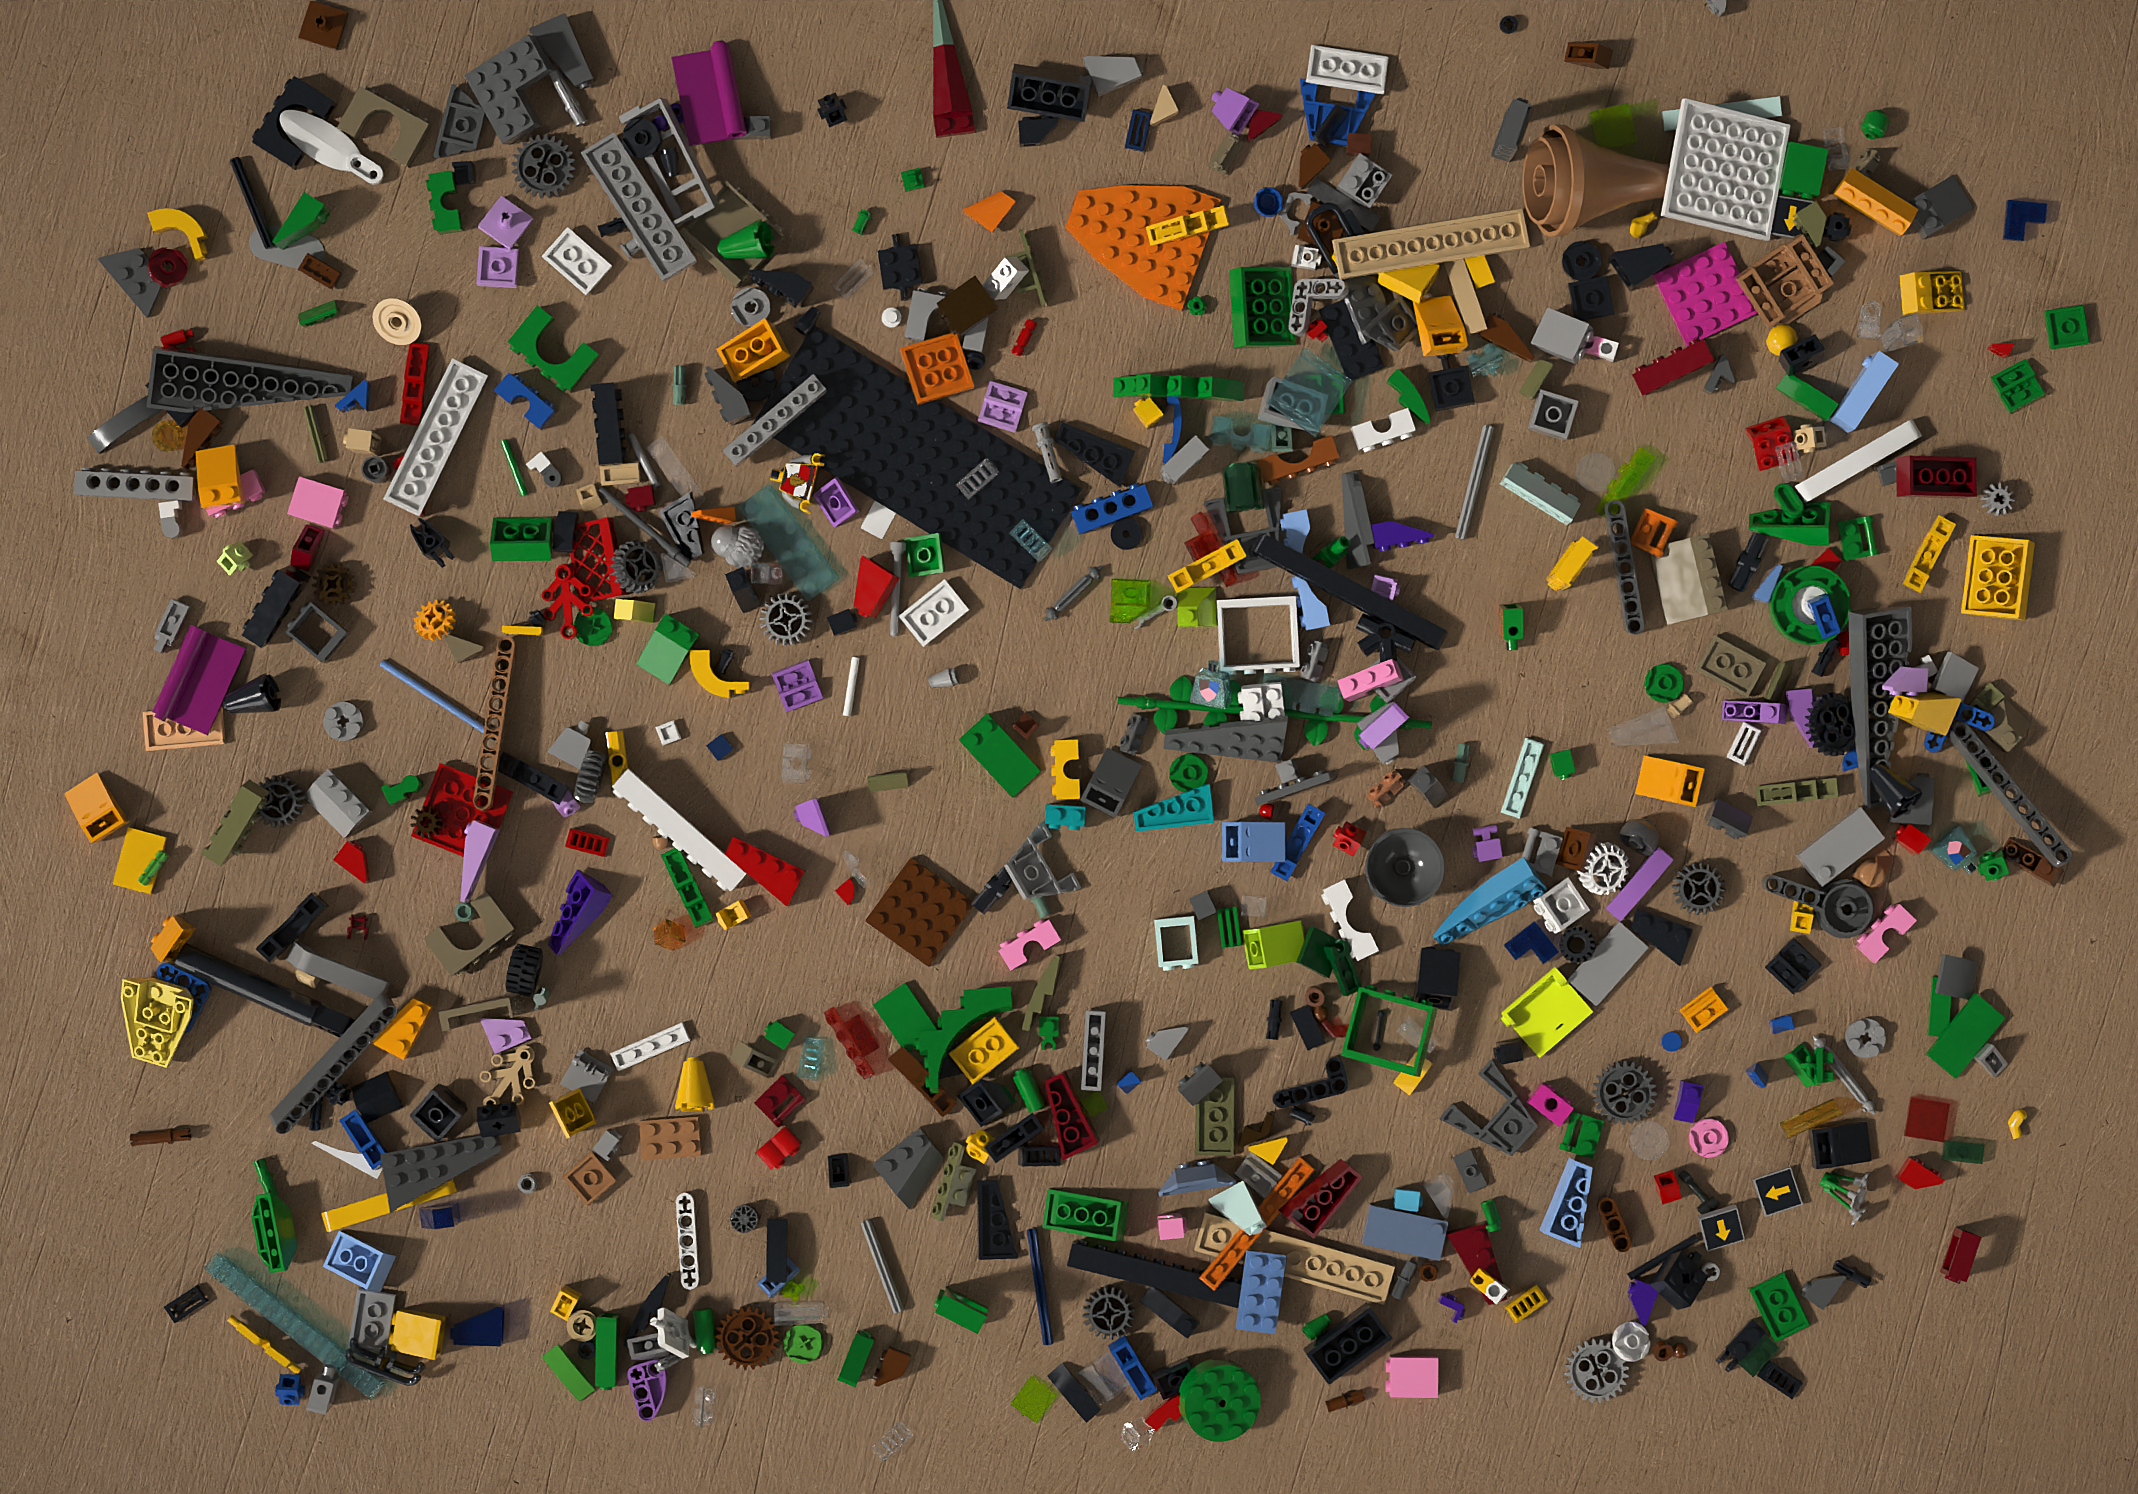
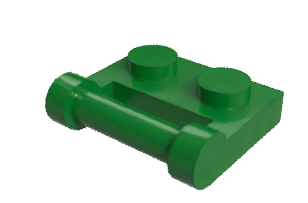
[1837,516,1880,561]
[1559,1111,1604,1159]

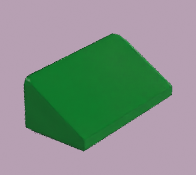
[298,300,340,327]
[1784,1042,1814,1088]

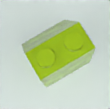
[1242,920,1304,969]

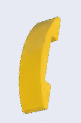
[1903,515,1956,593]
[1168,539,1247,593]

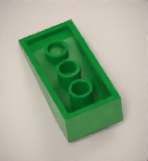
[959,713,1041,798]
[1042,1189,1129,1241]

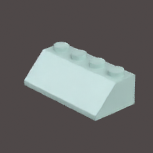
[1500,462,1581,525]

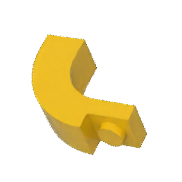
[147,208,208,262]
[690,650,750,698]

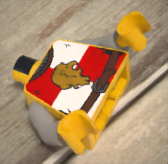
[770,453,825,514]

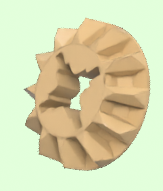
[567,1310,596,1342]

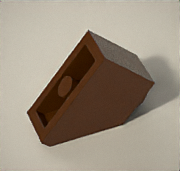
[1564,42,1613,69]
[1298,143,1331,189]

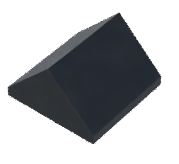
[351,1071,403,1123]
[1151,1356,1193,1400]

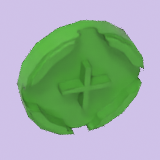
[784,1324,823,1363]

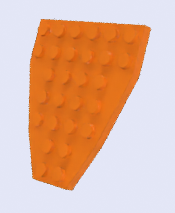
[1065,185,1221,311]

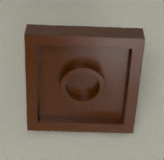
[298,0,349,50]
[1297,202,1343,254]
[1555,827,1597,873]

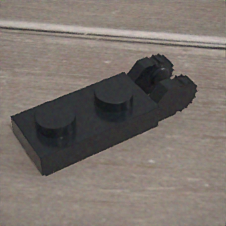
[1716,1319,1766,1372]

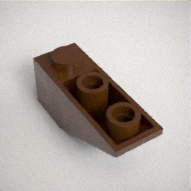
[181,407,223,469]
[2002,838,2064,888]

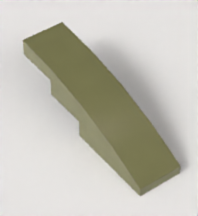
[1755,778,1839,806]
[1022,955,1060,1031]

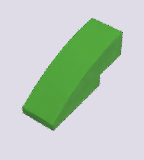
[542,1343,595,1402]

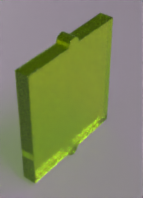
[1010,1376,1057,1423]

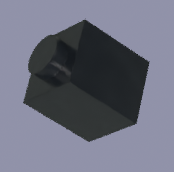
[827,609,859,636]

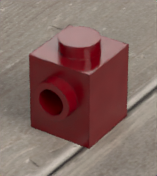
[625,485,656,512]

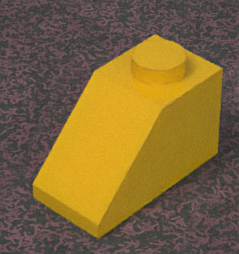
[1133,397,1164,429]

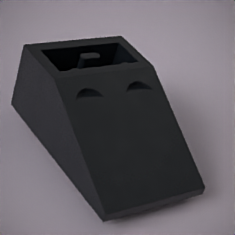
[749,270,814,308]
[1808,1122,1872,1169]

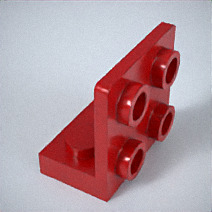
[1745,416,1796,471]

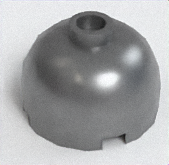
[1618,818,1659,855]

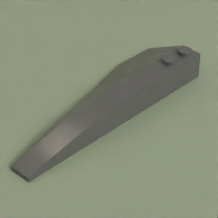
[1848,606,1912,808]

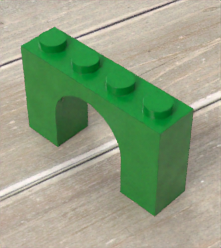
[508,305,600,393]
[934,1286,988,1334]

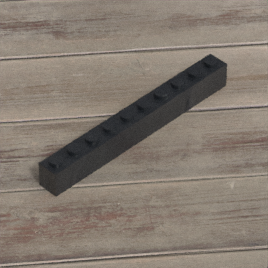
[1067,1239,1242,1308]

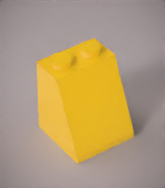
[1888,692,1962,736]
[389,1309,447,1360]

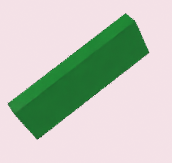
[1928,977,1951,1037]

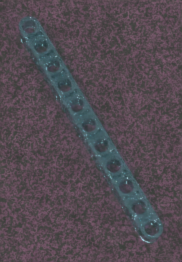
[204,1252,386,1400]

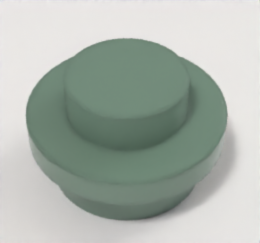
[454,902,475,922]

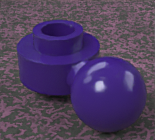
[653,103,684,131]

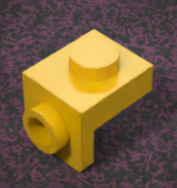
[716,899,751,930]

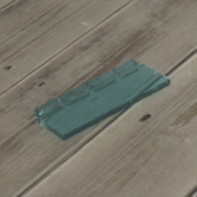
[1262,673,1341,717]

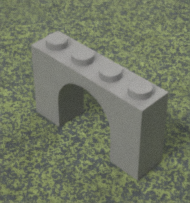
[904,288,989,353]

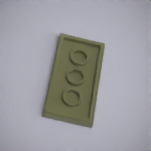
[1195,1076,1235,1156]

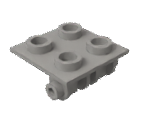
[560,1049,613,1103]

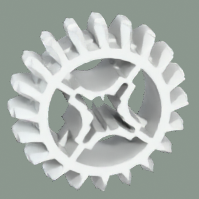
[1577,842,1630,895]

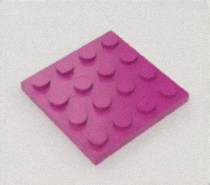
[1653,242,1758,347]

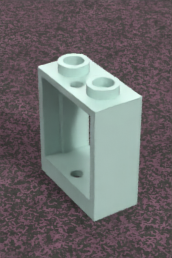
[1154,916,1198,971]

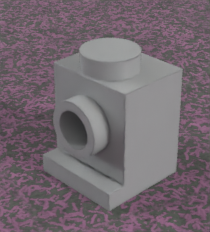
[1275,759,1300,784]
[592,1129,622,1161]

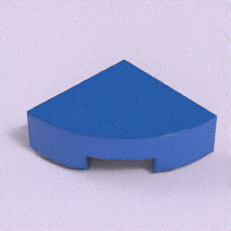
[1842,747,1858,772]

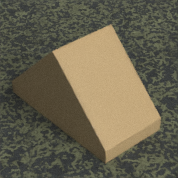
[1150,85,1179,126]

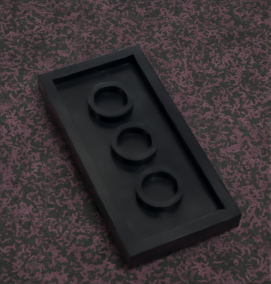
[1319,299,1385,383]

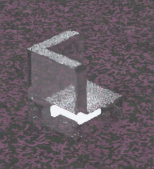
[1241,895,1266,917]
[1120,1417,1154,1451]

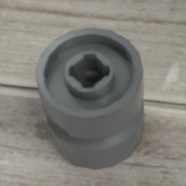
[361,456,391,484]

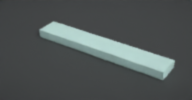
[1662,96,1782,132]

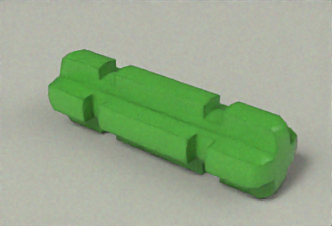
[138,850,168,886]

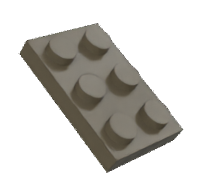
[1695,635,1766,698]

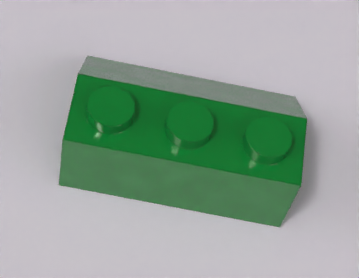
[490,517,553,562]

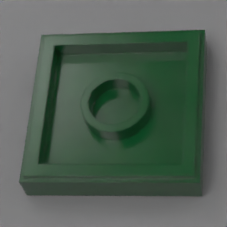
[1296,926,1337,978]

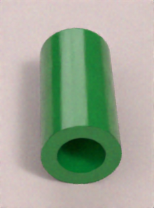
[1013,1067,1047,1113]
[693,1308,717,1354]

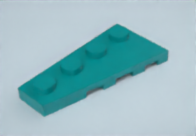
[1133,783,1214,832]

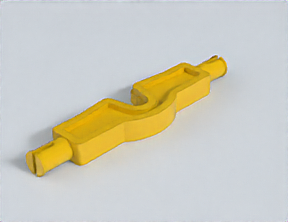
[227,1315,302,1375]

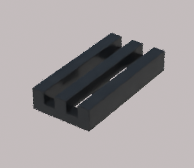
[164,1285,209,1323]

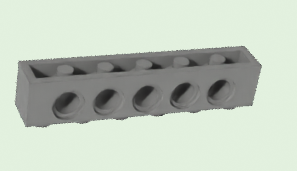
[723,374,827,467]
[74,468,197,502]

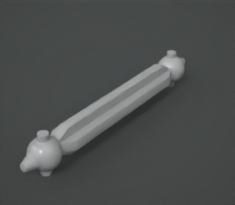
[1813,1035,1876,1115]

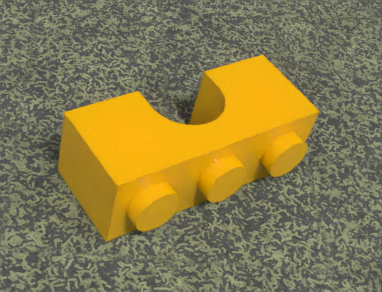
[1051,740,1080,800]

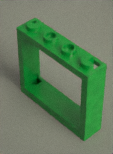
[1341,984,1438,1077]

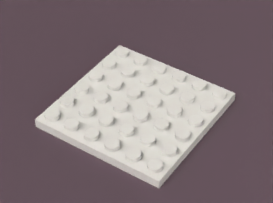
[1661,98,1790,241]

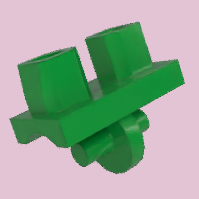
[1801,1047,1833,1086]

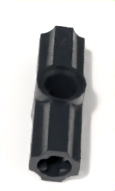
[1728,532,1769,593]
[972,862,1012,914]

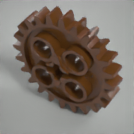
[715,1305,780,1370]

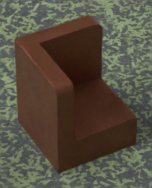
[1346,133,1371,157]
[1012,712,1039,740]

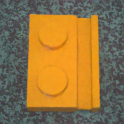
[1679,986,1728,1033]

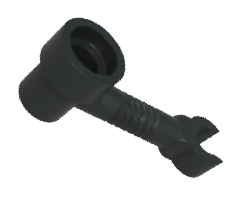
[1678,1170,1720,1215]

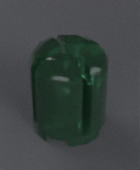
[1222,462,1264,513]

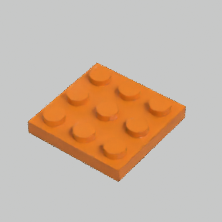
[900,333,974,405]

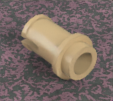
[1667,694,1693,718]

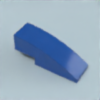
[339,1109,388,1170]
[1108,1335,1157,1400]

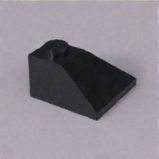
[958,1079,1016,1127]

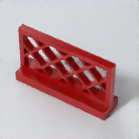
[570,517,628,603]

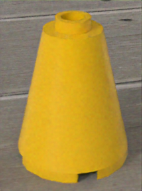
[675,1057,715,1112]

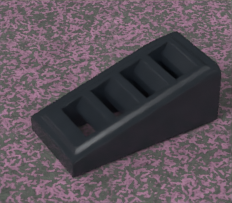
[1018,1145,1061,1167]
[1757,1360,1803,1399]

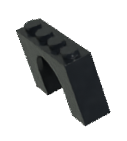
[252,76,337,170]

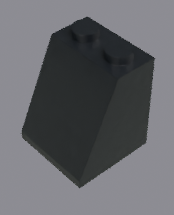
[1608,243,1674,291]
[1413,947,1461,1011]

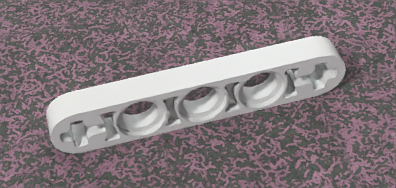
[676,1192,700,1290]

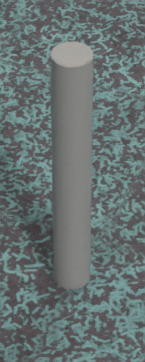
[627,433,661,489]

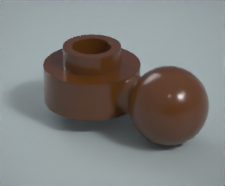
[1305,986,1328,1021]
[1652,1340,1688,1361]

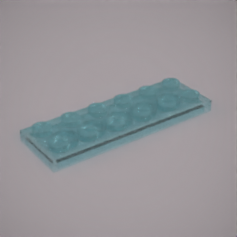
[738,484,840,602]

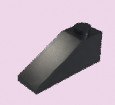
[984,1113,1044,1163]
[1140,1287,1199,1339]

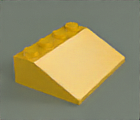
[1961,535,2035,621]

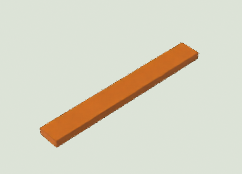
[1199,1157,1315,1291]

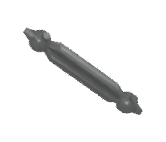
[1044,565,1103,621]

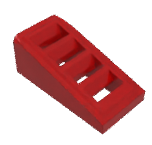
[565,828,610,857]

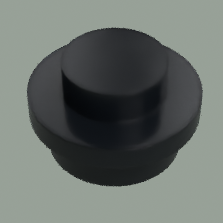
[966,351,985,370]
[529,609,547,627]

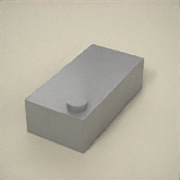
[1795,807,1885,887]

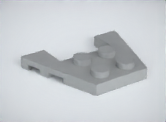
[1004,821,1081,900]

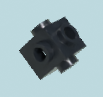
[817,92,847,128]
[1823,212,1852,242]

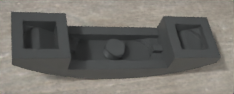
[87,395,163,454]

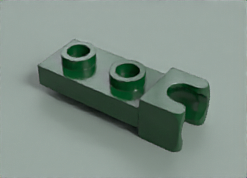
[1324,939,1362,996]

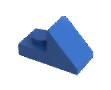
[335,380,371,413]

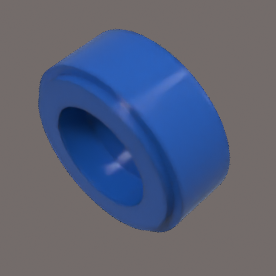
[1661,1032,1681,1052]

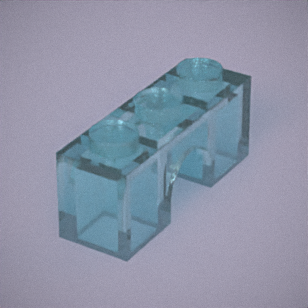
[1209,415,1272,453]

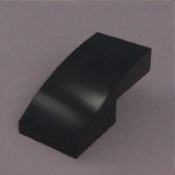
[553,511,579,553]
[1290,1004,1325,1051]

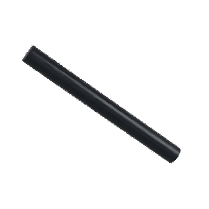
[1627,1234,1699,1280]

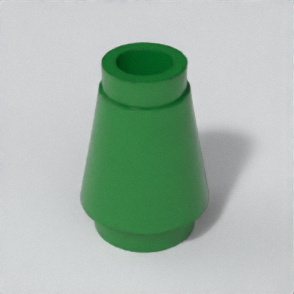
[1302,1313,1331,1341]

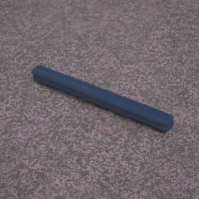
[1027,1228,1053,1345]

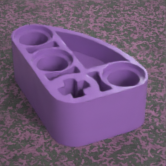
[627,1358,668,1421]

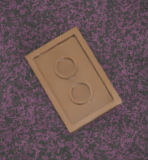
[639,1116,702,1160]

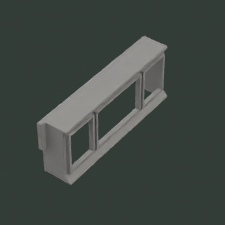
[619,98,719,226]

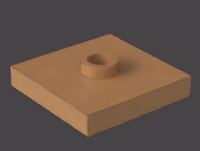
[562,1150,618,1207]

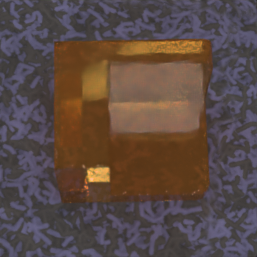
[654,919,686,951]

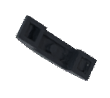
[498,752,569,805]

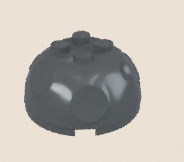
[1365,828,1445,907]

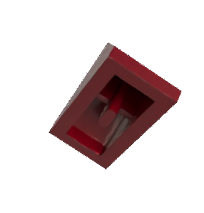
[1247,110,1282,143]

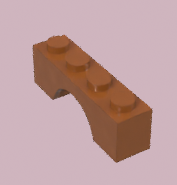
[1256,435,1339,486]

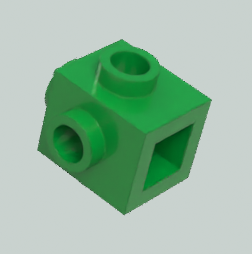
[1977,849,2010,881]

